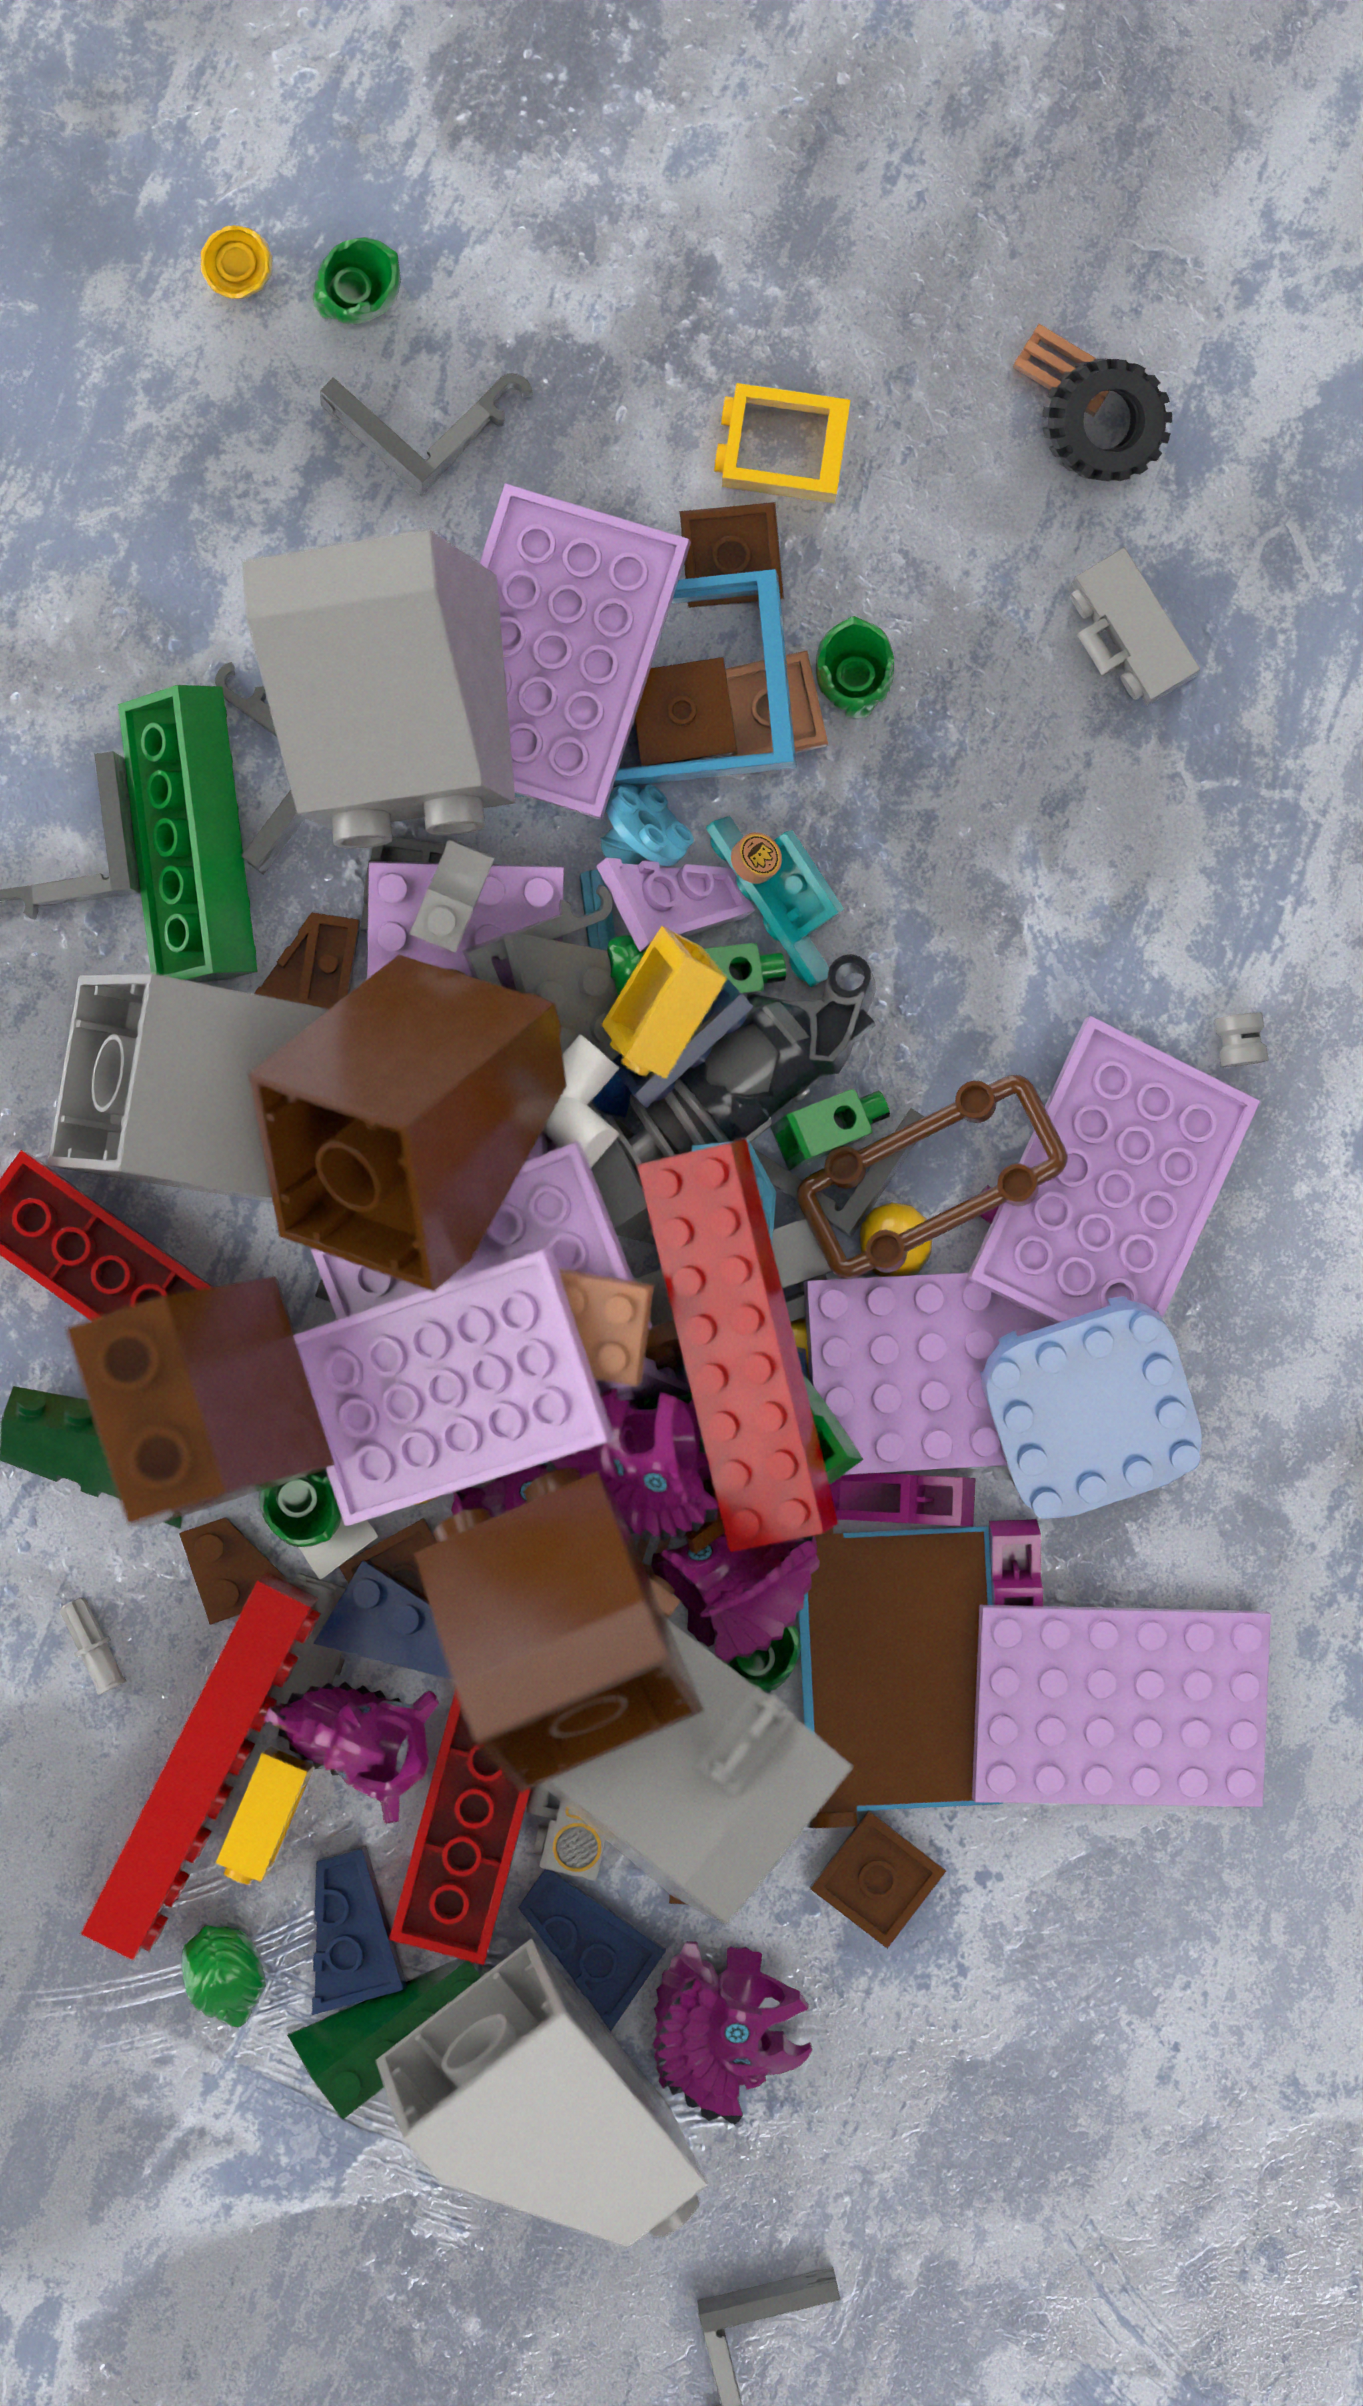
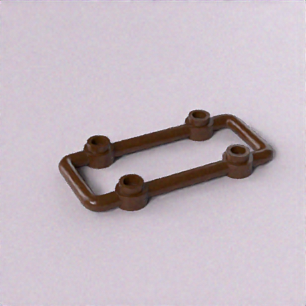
[796,1074,1068,1279]

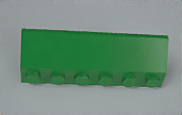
[118,685,258,983]

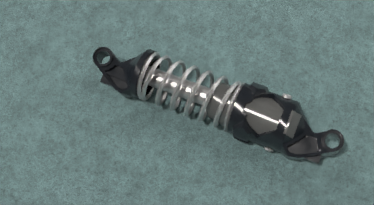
[605,954,876,1180]

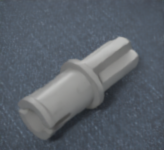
[60,1598,126,1695]

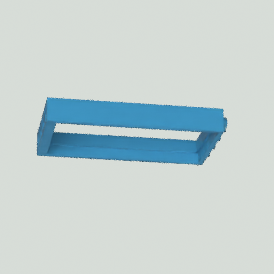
[515,569,797,798]

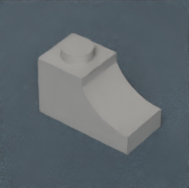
[410,839,495,953]

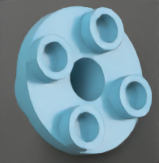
[600,784,694,866]

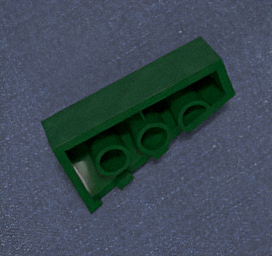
[0,1386,184,1529]
[287,1958,486,2119]

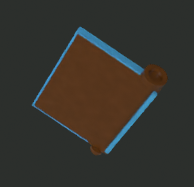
[798,1526,1003,1828]

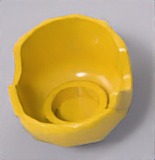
[200,225,273,299]
[860,1202,932,1277]

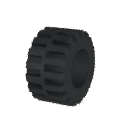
[1042,359,1172,482]

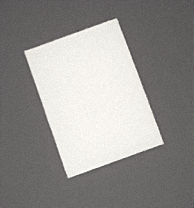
[299,1518,379,1580]

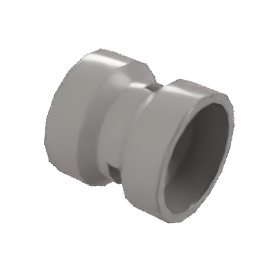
[1214,1012,1269,1067]

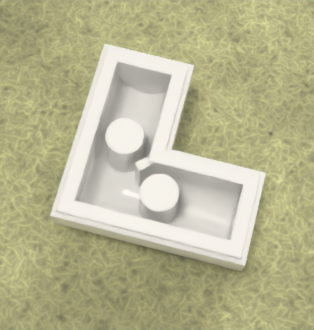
[542,1034,620,1168]

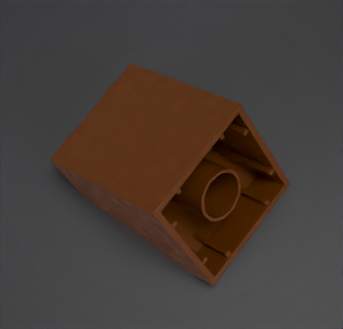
[249,955,567,1292]
[66,1276,335,1527]
[414,1468,705,1792]

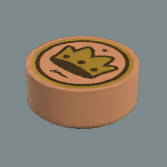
[731,832,782,884]

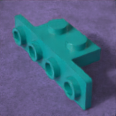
[706,816,845,987]

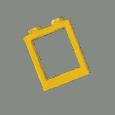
[714,383,850,504]
[601,925,727,1079]
[216,1746,314,1885]

